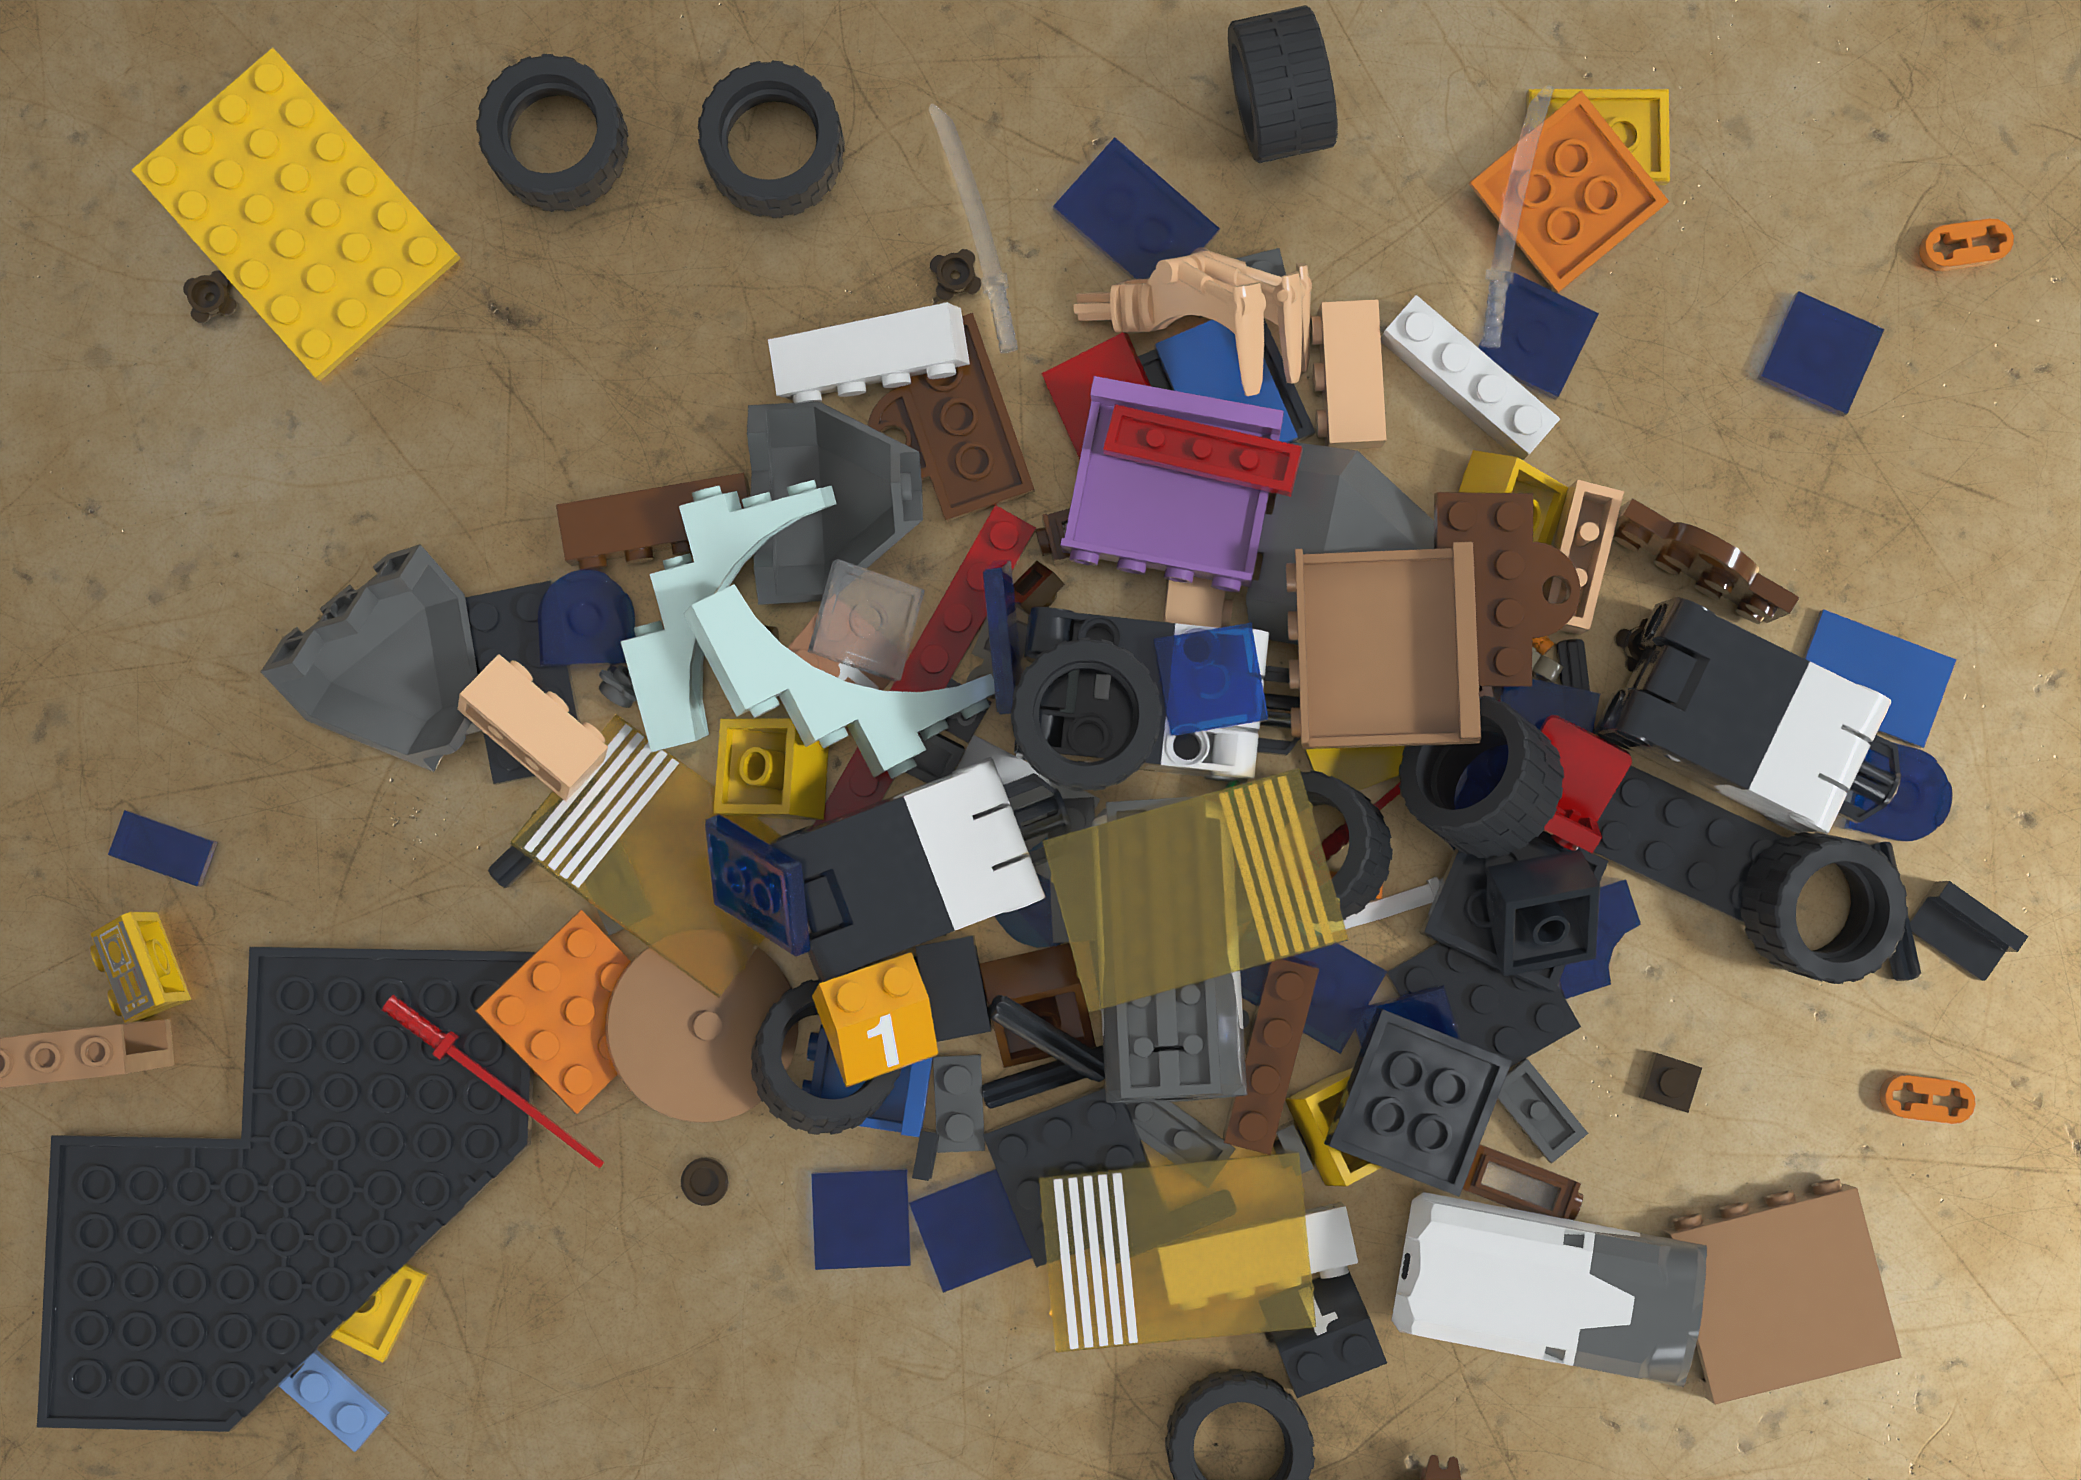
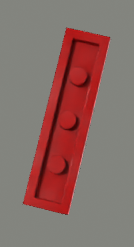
[1103,404,1303,497]

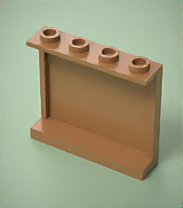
[1286,542,1481,749]
[0,1019,175,1088]
[1662,1179,1902,1405]

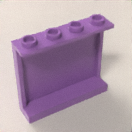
[1061,376,1284,592]

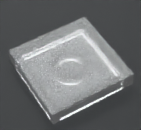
[808,559,925,682]

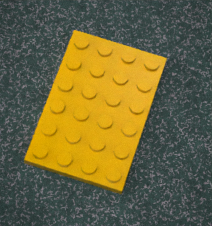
[131,47,461,381]

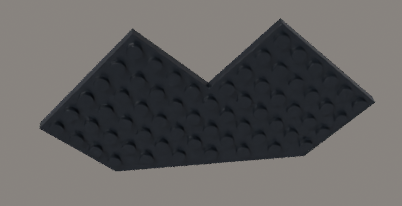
[37,947,535,1432]

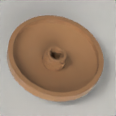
[605,930,798,1123]

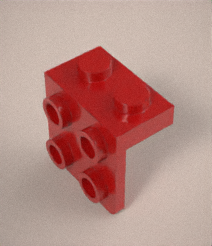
[1540,715,1632,854]

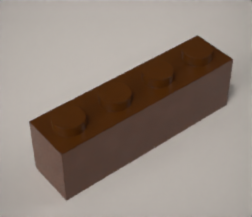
[556,472,750,572]
[1223,951,1319,1155]

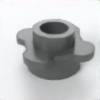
[599,665,637,708]

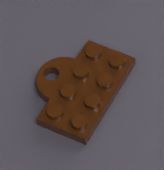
[868,313,1035,522]
[1434,492,1581,687]
[1613,498,1800,624]

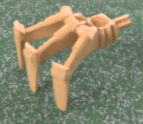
[1074,247,1312,396]

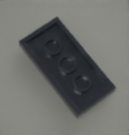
[465,580,581,785]
[1593,766,1784,925]

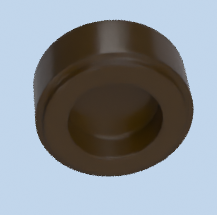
[681,1157,730,1206]

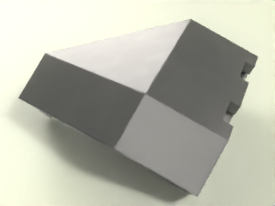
[747,401,923,605]
[1246,442,1434,645]
[261,544,482,772]

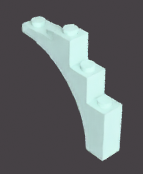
[621,480,836,752]
[684,584,1000,779]

